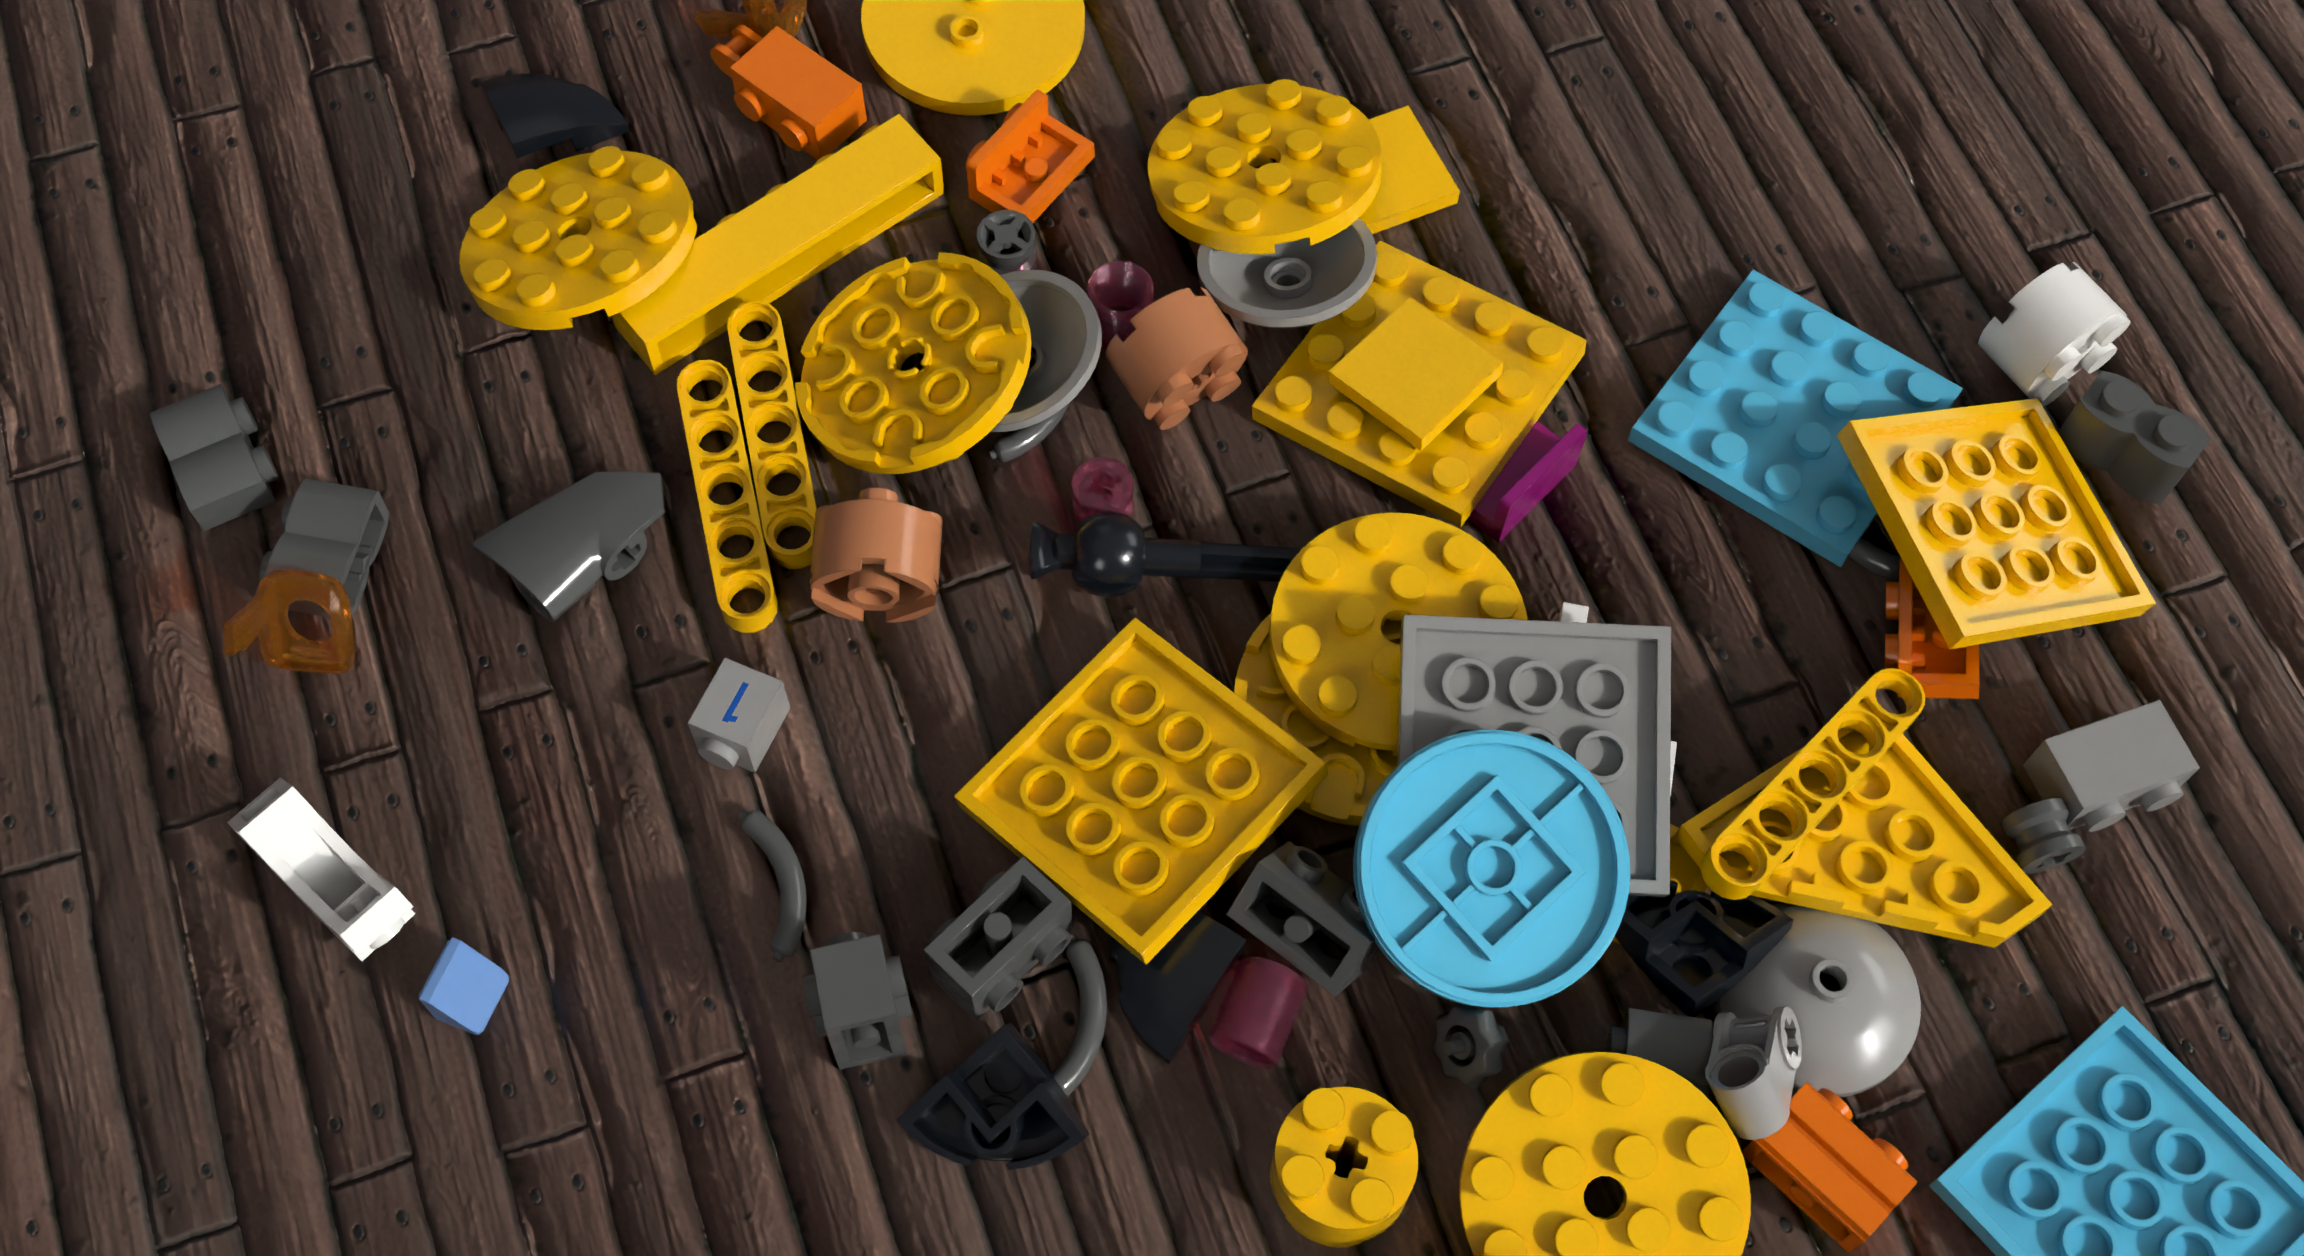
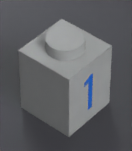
[688,658,790,773]

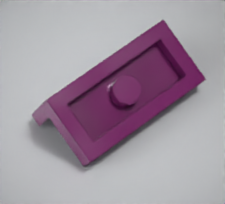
[1468,421,1588,543]

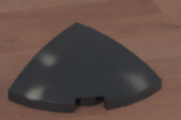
[480,74,629,159]
[1615,880,1794,1017]
[1110,911,1246,1064]
[896,1022,1090,1170]

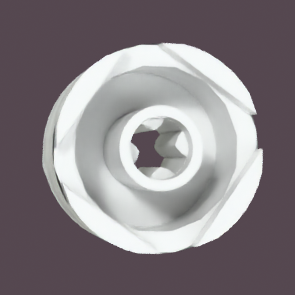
[1978,262,2131,407]

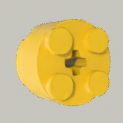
[1270,1087,1418,1248]

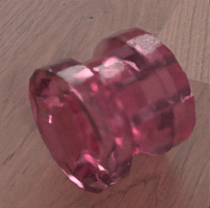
[1071,457,1134,523]

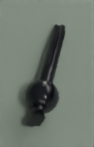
[1028,510,1302,598]

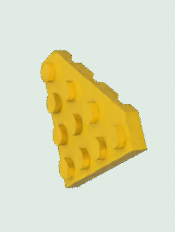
[1674,728,2053,948]

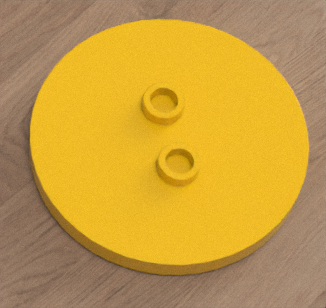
[861,0,1085,116]

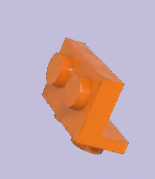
[966,89,1095,224]
[1885,559,1980,699]

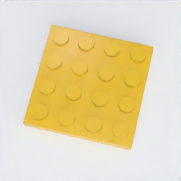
[1252,240,1587,528]
[1836,398,2156,650]
[954,618,1328,965]

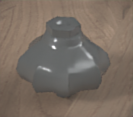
[1432,1003,1509,1089]

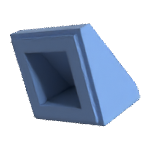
[418,937,509,1035]

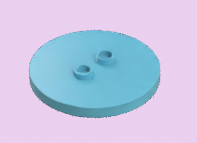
[1353,730,1630,1007]

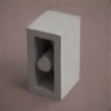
[2023,700,2200,832]

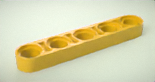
[727,301,817,569]
[677,360,778,633]
[1701,668,1925,900]

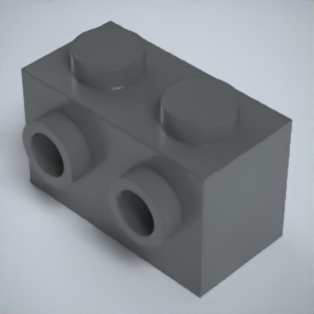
[1226,841,1379,997]
[923,856,1073,1021]
[802,932,913,1070]

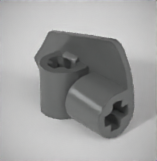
[473,471,665,623]

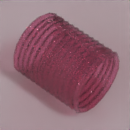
[1087,261,1154,352]
[1209,956,1308,1069]

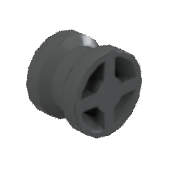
[976,210,1037,275]
[2000,798,2086,874]

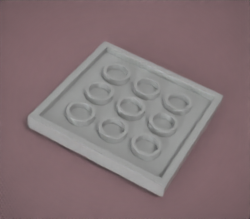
[1397,615,1671,897]

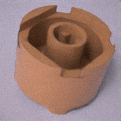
[1105,287,1248,430]
[810,488,943,622]

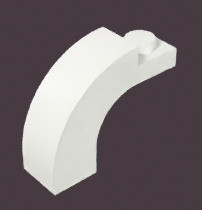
[227,778,415,961]

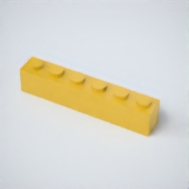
[612,114,944,375]

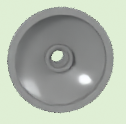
[1197,218,1377,328]
[990,270,1102,432]
[1716,902,1921,1097]

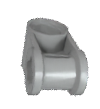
[1705,1006,1802,1140]

